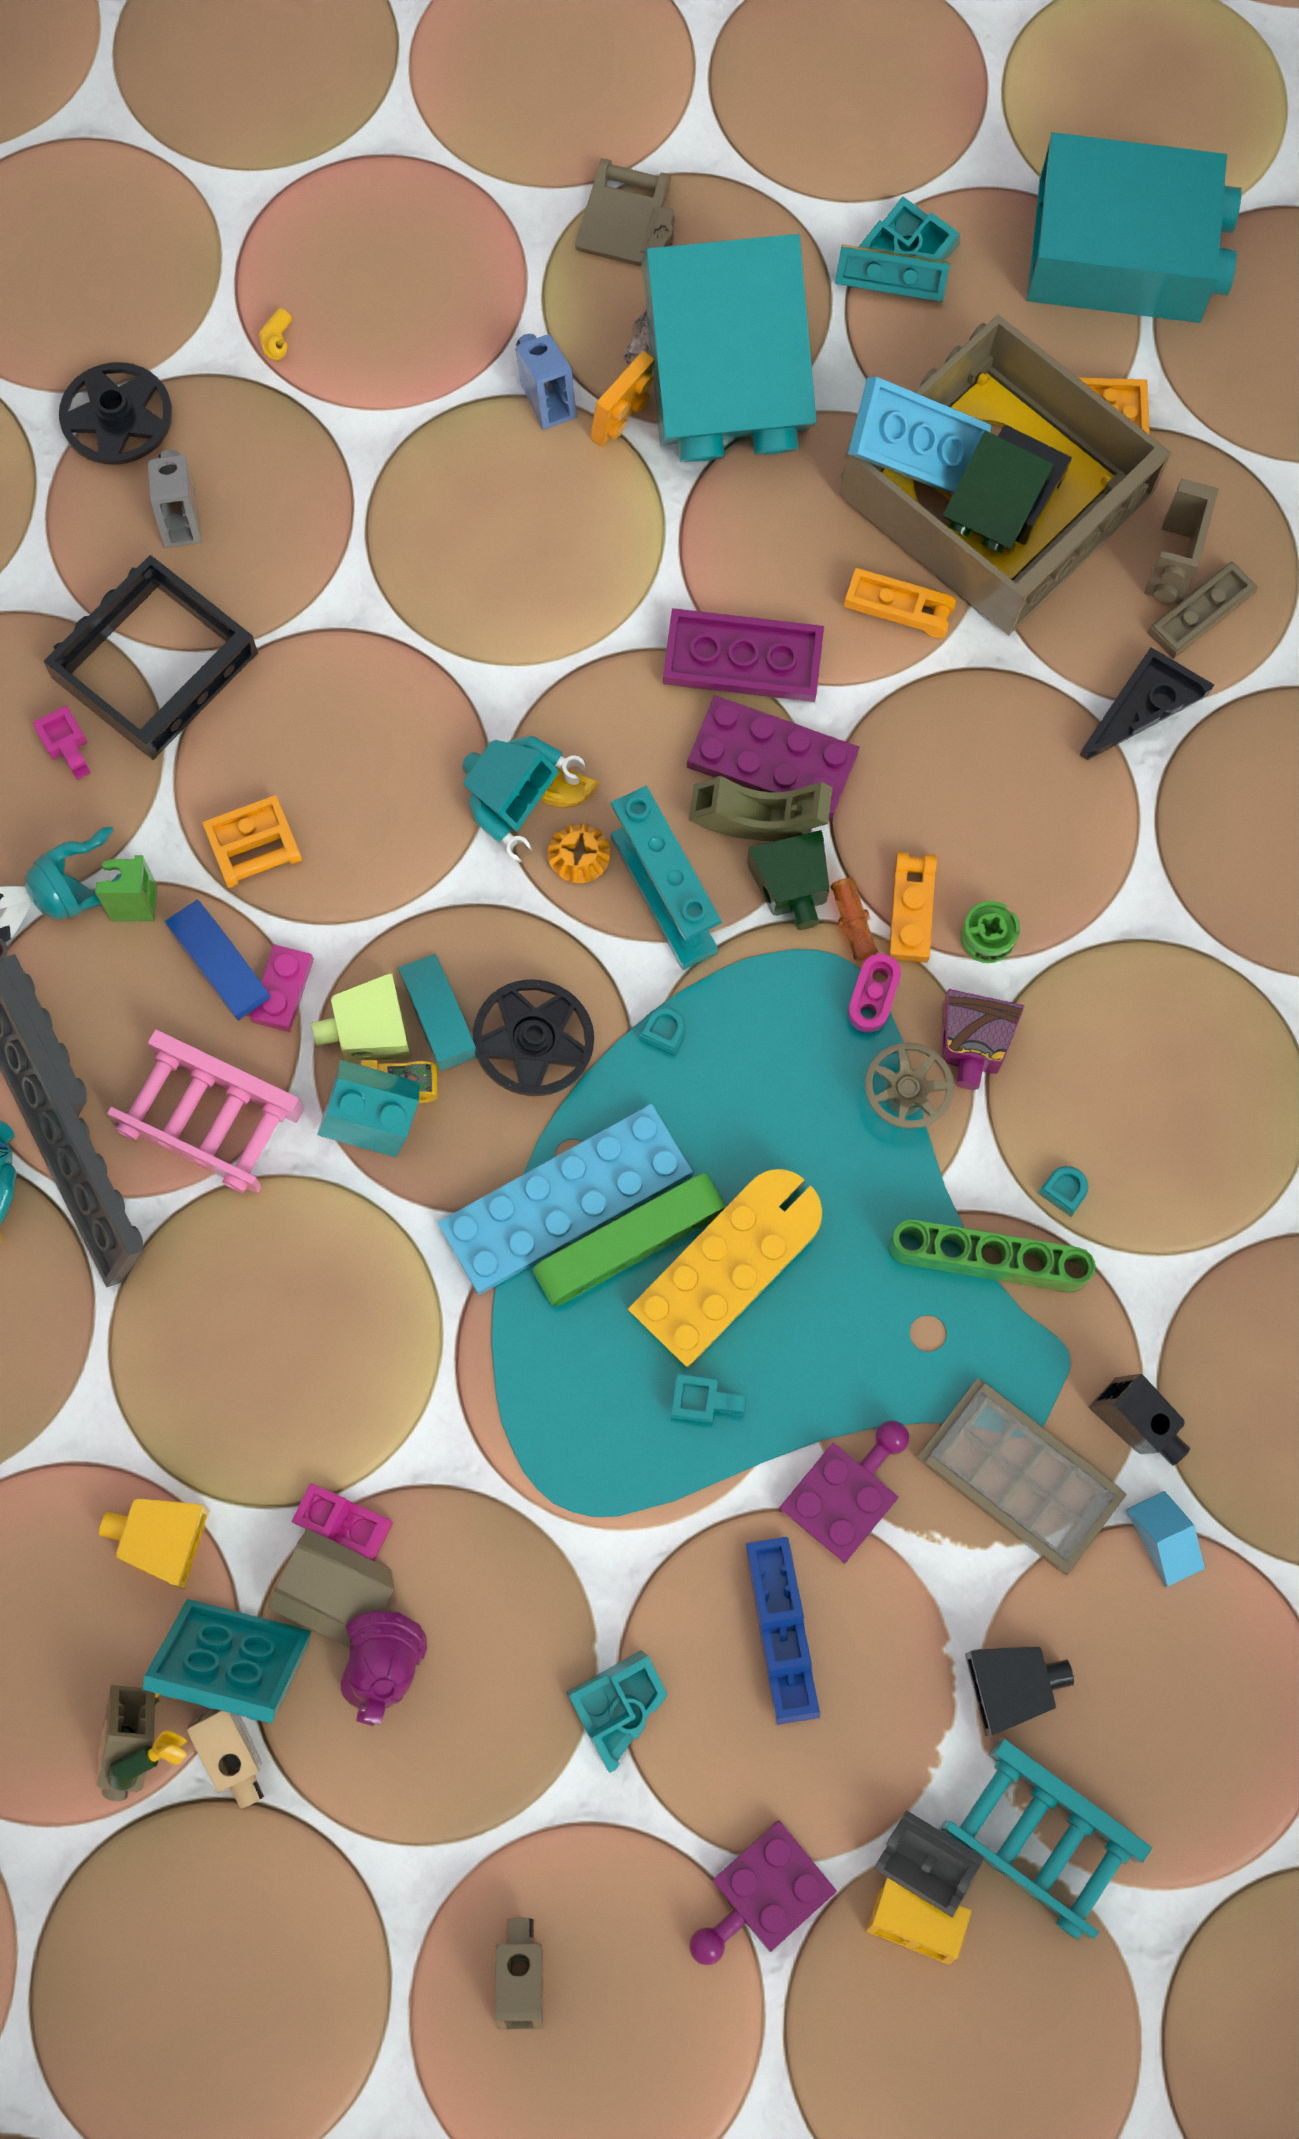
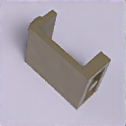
[1144,478,1219,604]

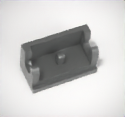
[874,1810,985,1918]

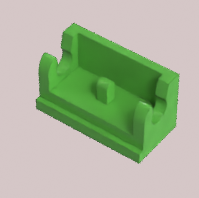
[95,855,157,921]

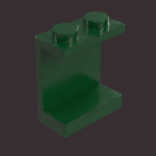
[942,430,1056,554]

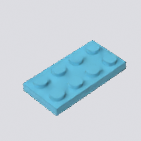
[848,377,992,495]

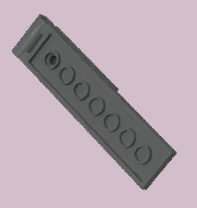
[0,938,144,1288]

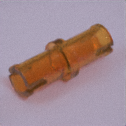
[830,877,878,961]

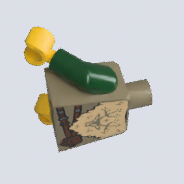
[97,1685,187,1801]

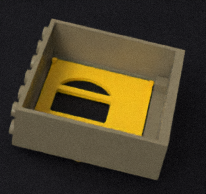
[839,314,1171,636]

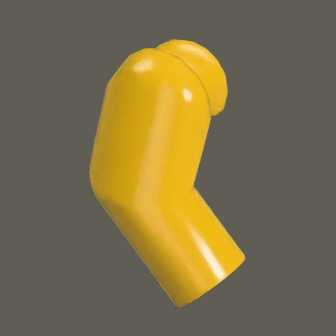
[259,308,292,360]

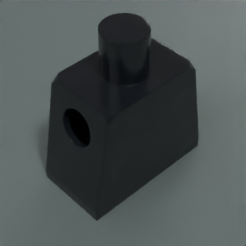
[1088,1373,1190,1466]
[965,1647,1074,1736]

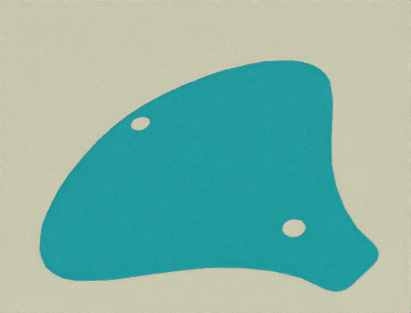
[491,949,1071,1517]

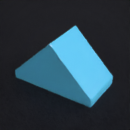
[1126,1491,1205,1587]

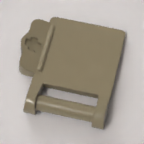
[575,158,675,266]

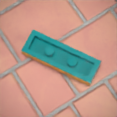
[835,244,950,302]

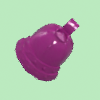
[341,1611,427,1726]

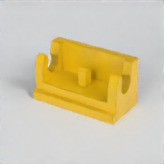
[865,1878,972,1965]

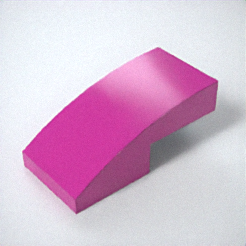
[291,1483,393,1561]

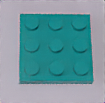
[142,1599,311,1724]

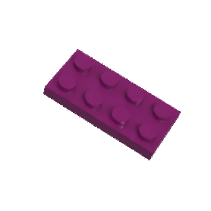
[663,608,824,702]
[687,695,859,819]

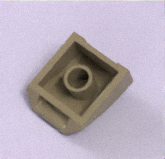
[268,1529,394,1648]

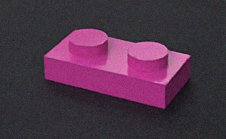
[250,944,314,1032]

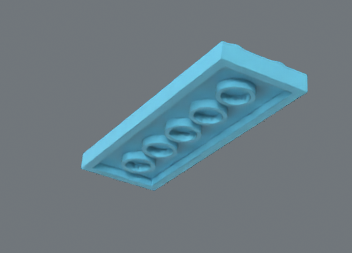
[438,1104,693,1296]

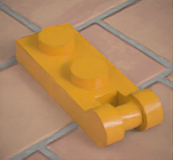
[844,568,956,638]
[889,851,937,963]

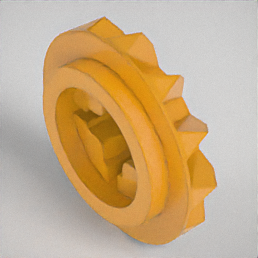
[548,822,610,883]

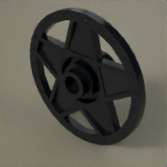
[59,362,172,465]
[473,979,594,1096]

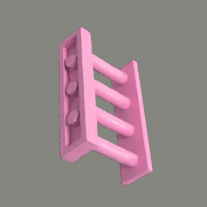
[107,1029,304,1194]

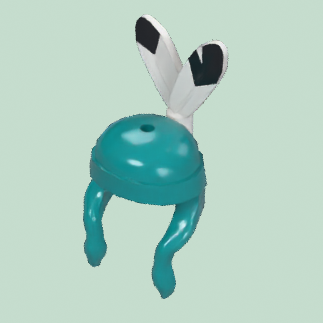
[0,827,121,943]

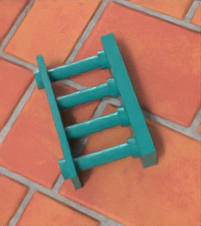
[611,785,722,970]
[940,1739,1153,1940]

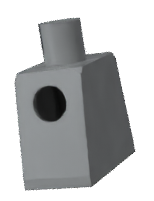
[148,449,202,548]

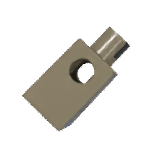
[495,1918,543,2029]

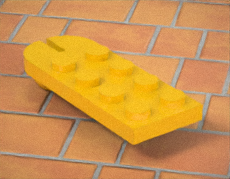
[628,1169,822,1368]

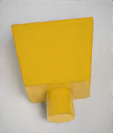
[99,1498,210,1590]

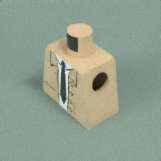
[186,1709,264,1809]

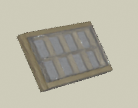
[917,1378,1127,1575]

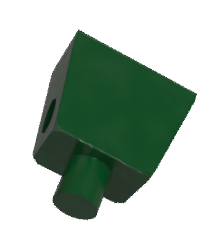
[747,830,829,930]

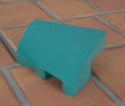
[859,196,960,261]
[566,1650,668,1773]

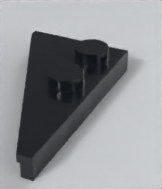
[1079,647,1214,760]

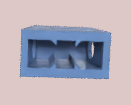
[515,334,577,430]

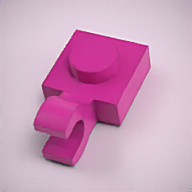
[32,706,91,780]

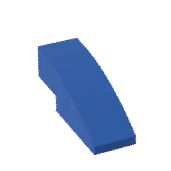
[164,899,271,1020]

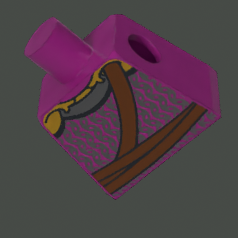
[941,989,1024,1090]

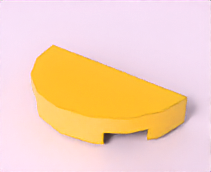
[540,766,598,808]

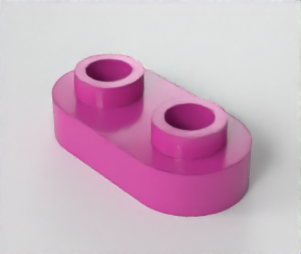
[848,954,901,1033]

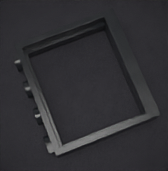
[44,554,258,760]

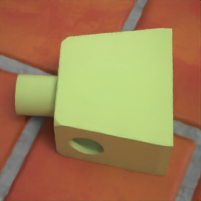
[311,974,411,1061]

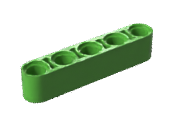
[532,1173,727,1307]
[889,1220,1096,1292]

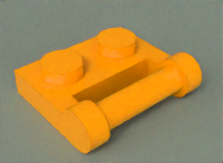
[202,795,302,889]

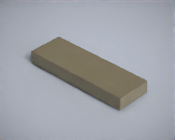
[1147,561,1258,659]

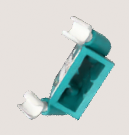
[462,736,585,862]

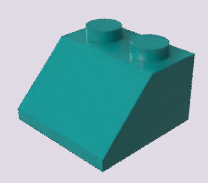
[317,1059,420,1157]

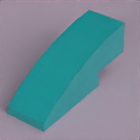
[398,954,477,1071]

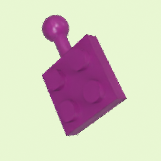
[779,1420,909,1564]
[689,1820,837,1965]

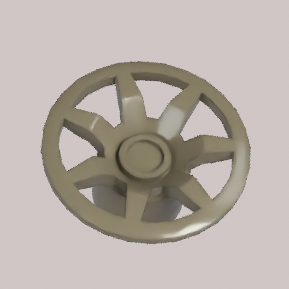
[865,1042,954,1129]

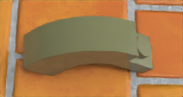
[689,776,833,842]

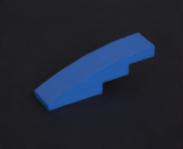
[746,1537,820,1725]

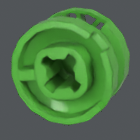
[960,901,1020,963]

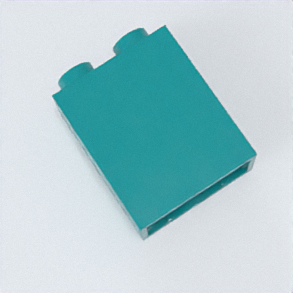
[1027,132,1242,323]
[642,234,817,462]

